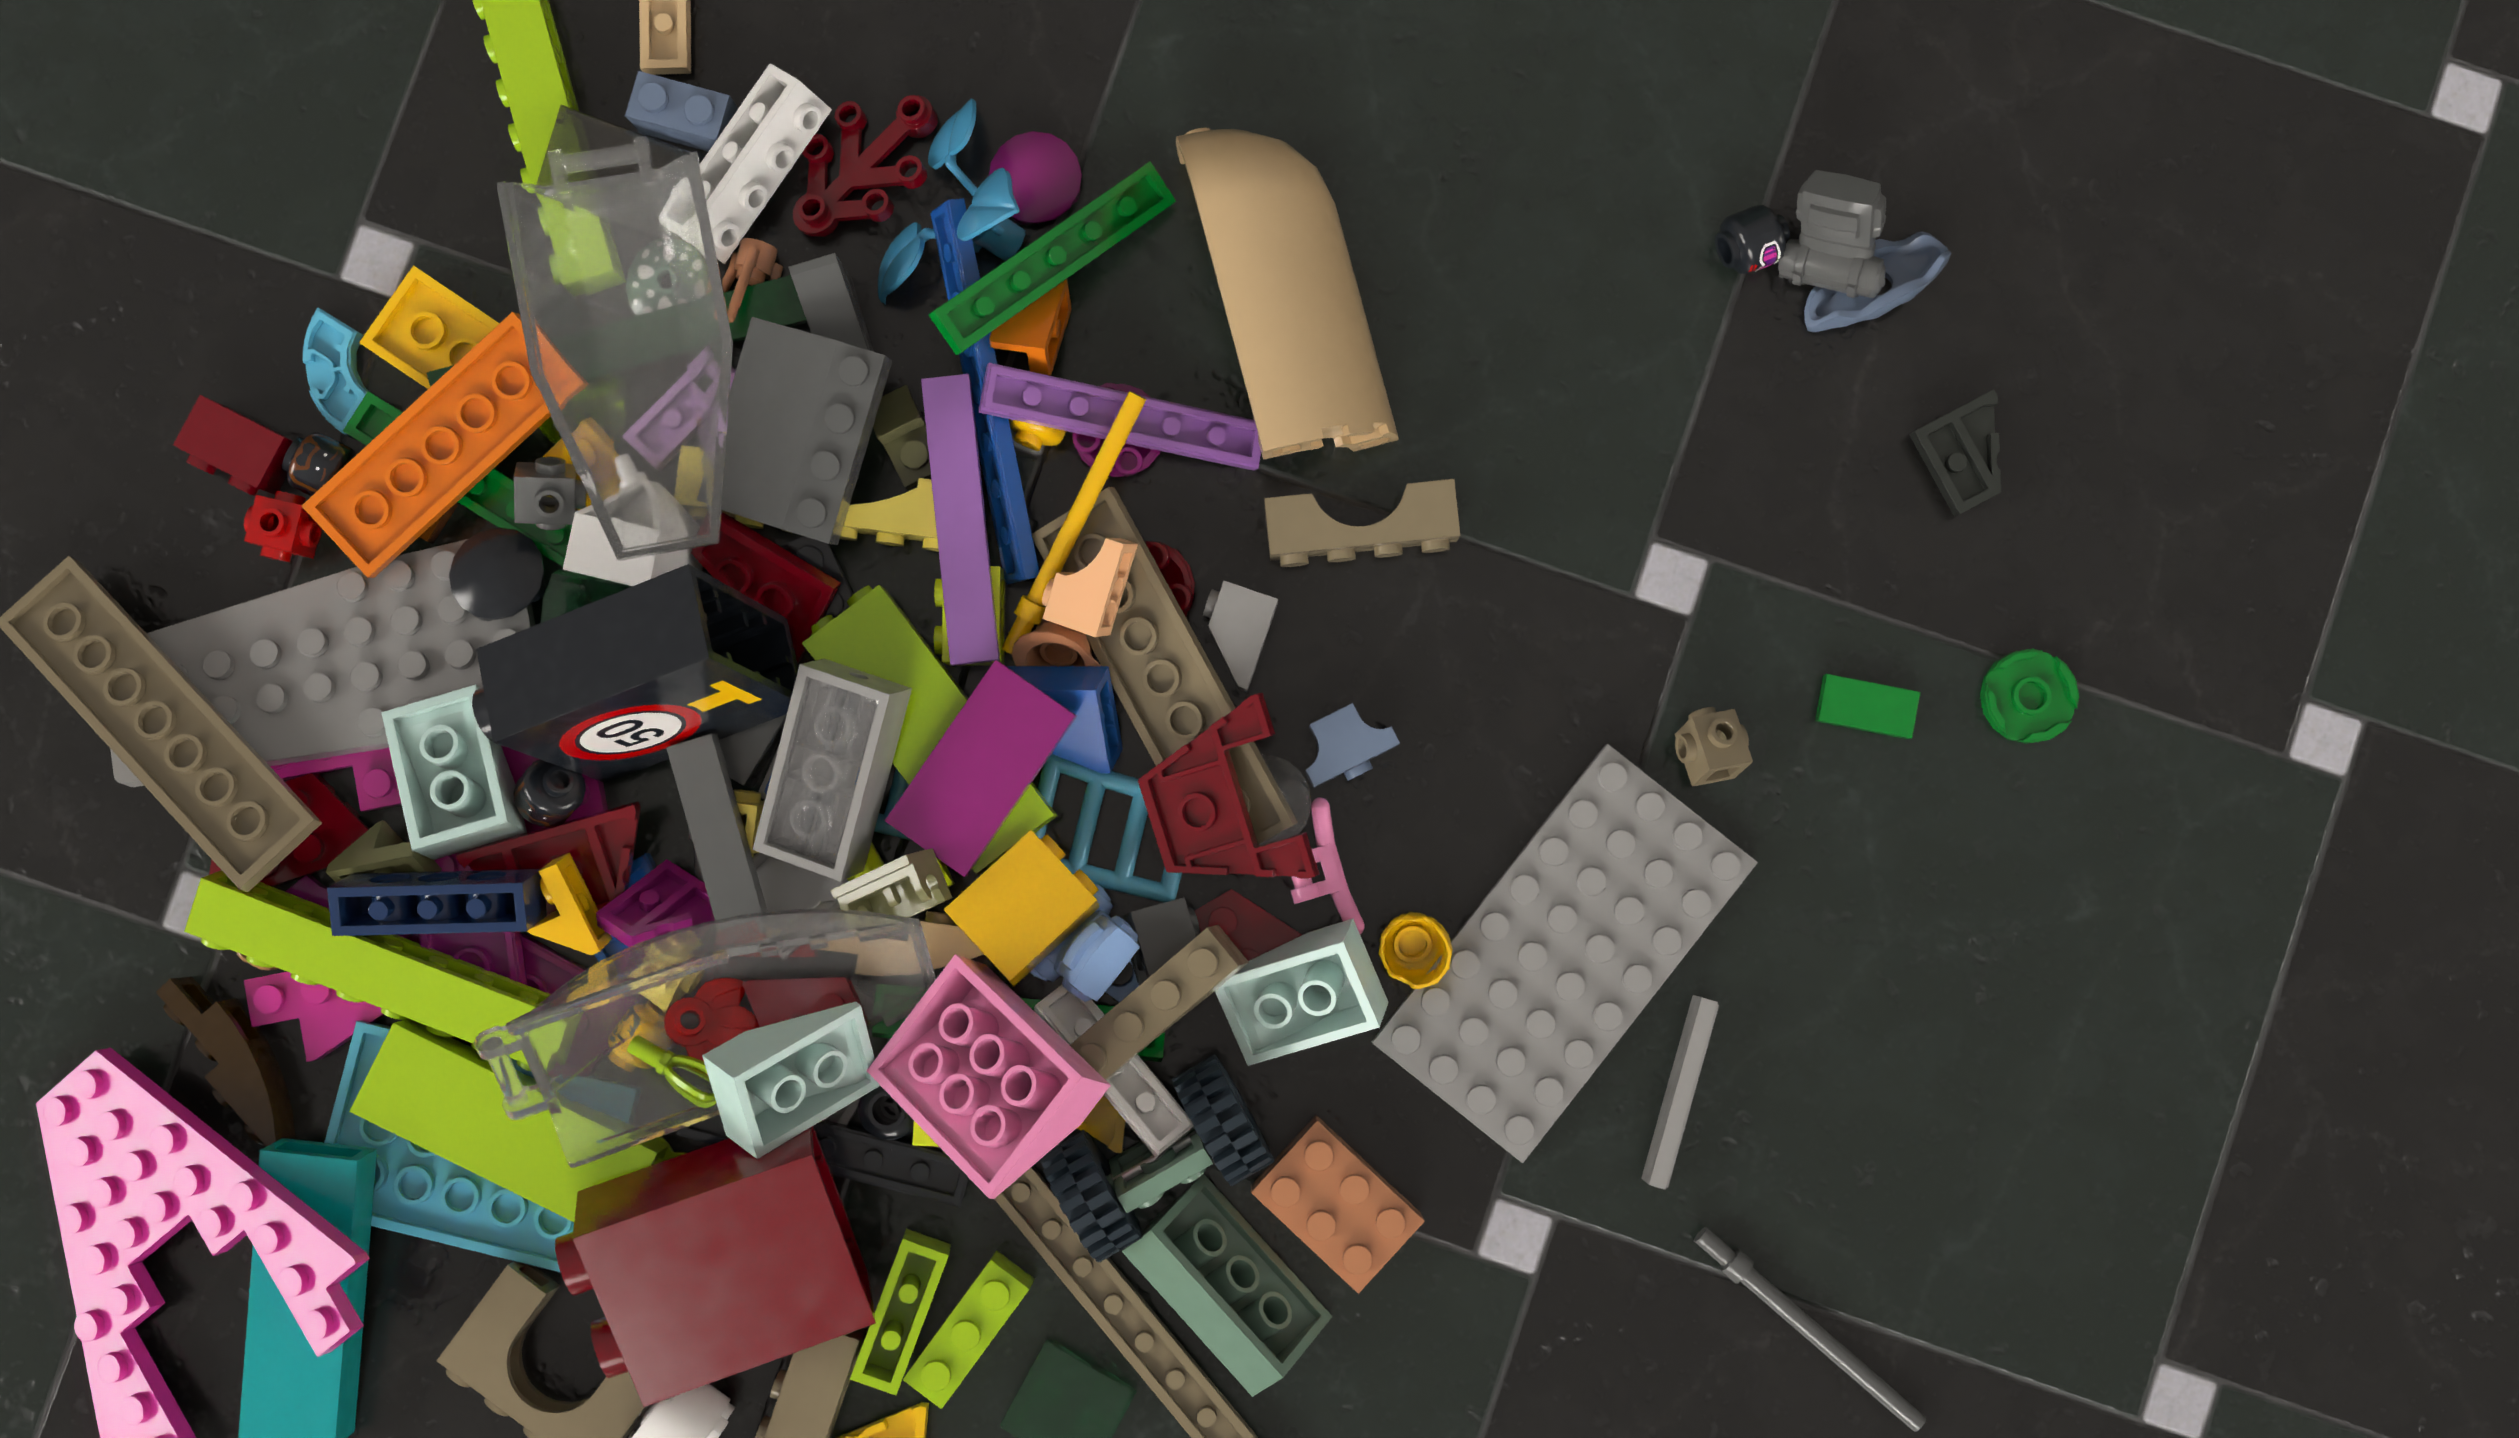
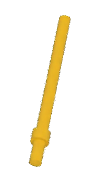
[1002,391,1147,654]

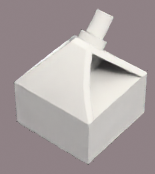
[563,456,703,586]

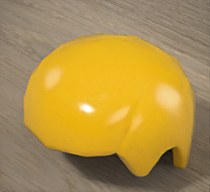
[1378,912,1453,989]

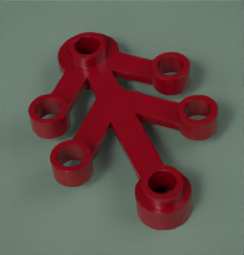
[793,95,938,237]

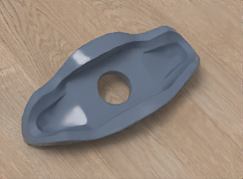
[1804,232,1952,332]

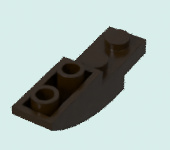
[156,976,295,1146]

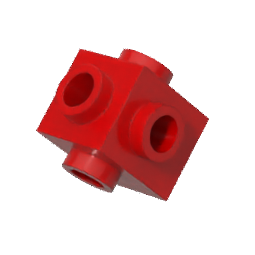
[244,491,322,562]

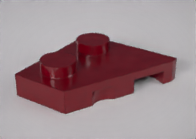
[742,977,870,1027]

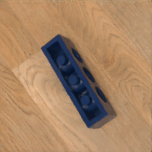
[327,869,547,936]

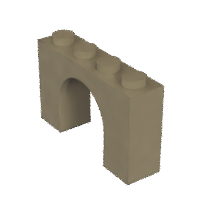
[437,1261,650,1438]

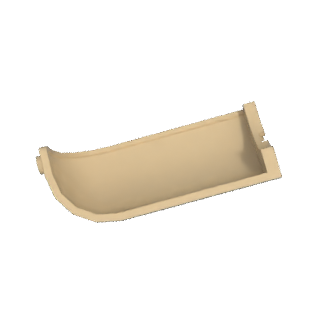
[1176,128,1399,460]

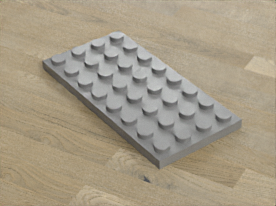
[1371,744,1758,1163]

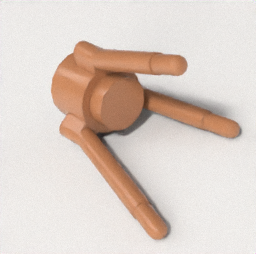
[714,238,783,323]

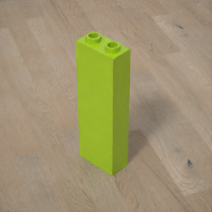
[802,585,1058,874]
[349,1019,669,1222]

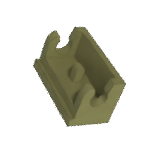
[830,848,952,934]

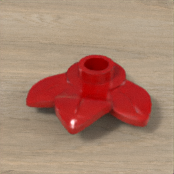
[664,978,760,1062]

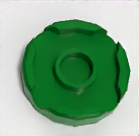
[1980,648,2079,744]

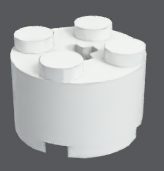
[628,1384,735,1438]

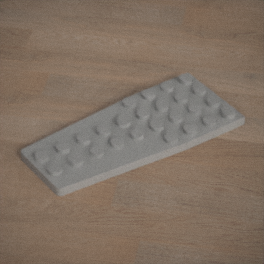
[110,539,535,787]

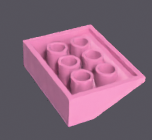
[866,954,1111,1199]

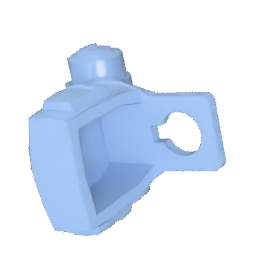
[1030,884,1139,1002]

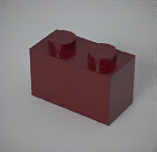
[173,395,293,496]

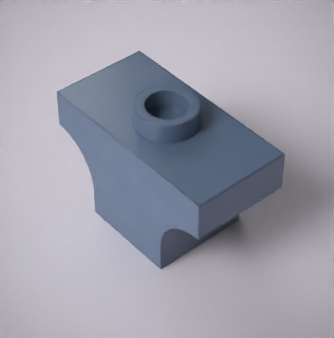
[1305,703,1400,788]

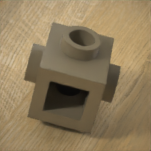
[1675,707,1753,787]

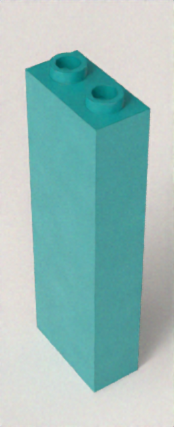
[238,1138,377,1438]

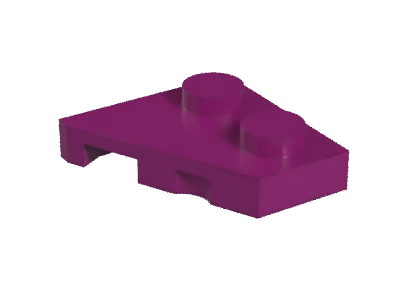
[596,859,716,949]

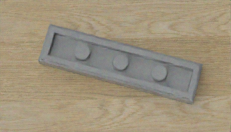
[1641,995,1719,1190]

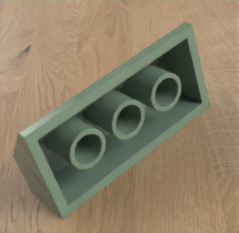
[1122,1174,1333,1397]

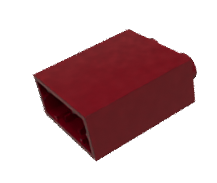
[555,1126,876,1407]

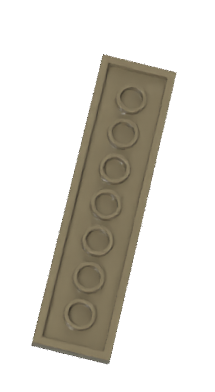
[1032,487,1298,844]
[0,556,322,892]

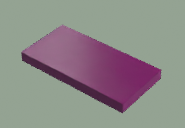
[885,660,1077,877]

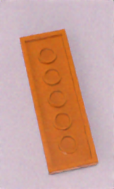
[302,312,584,578]

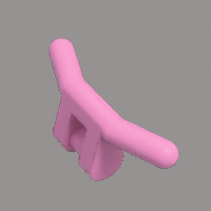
[1290,798,1365,934]

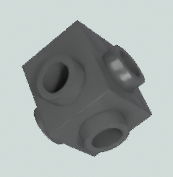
[514,457,586,530]

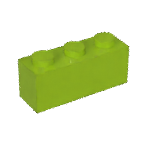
[850,1228,951,1396]
[903,1251,1035,1409]

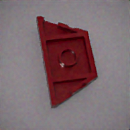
[209,773,369,888]
[456,801,641,915]

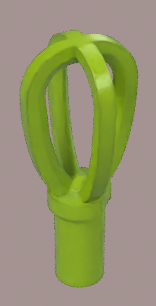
[627,1035,716,1108]

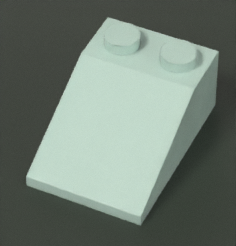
[381,684,527,860]
[1215,919,1389,1066]
[702,1002,880,1159]

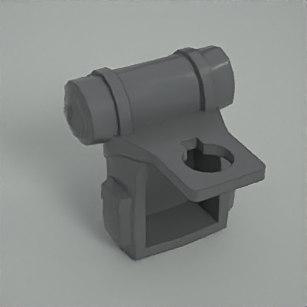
[1777,170,1886,298]

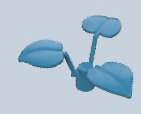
[877,98,1025,305]

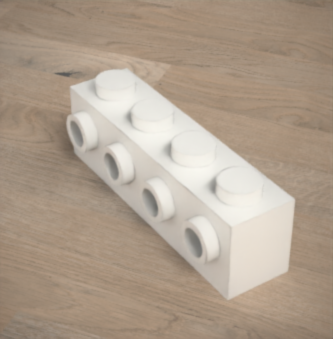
[661,63,832,264]

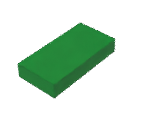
[1815,674,1920,739]

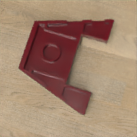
[1138,693,1319,879]

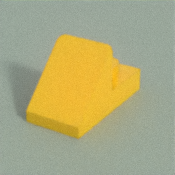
[527,853,612,955]

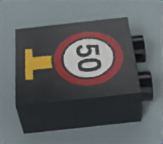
[472,564,799,783]

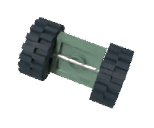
[1040,1055,1275,1263]

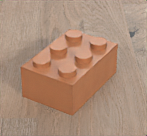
[1251,1115,1425,1294]

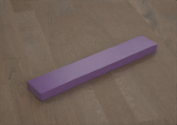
[978,363,1261,471]
[921,374,1000,666]

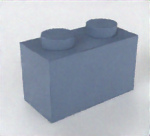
[625,71,738,152]

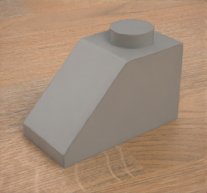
[1203,581,1278,693]

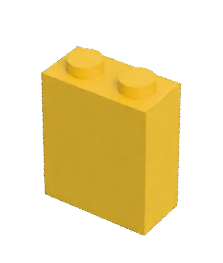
[944,830,1099,986]

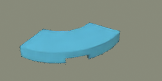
[303,307,368,438]

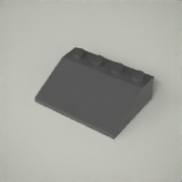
[697,317,892,545]

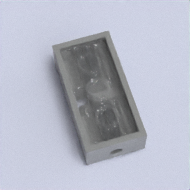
[752,659,912,881]

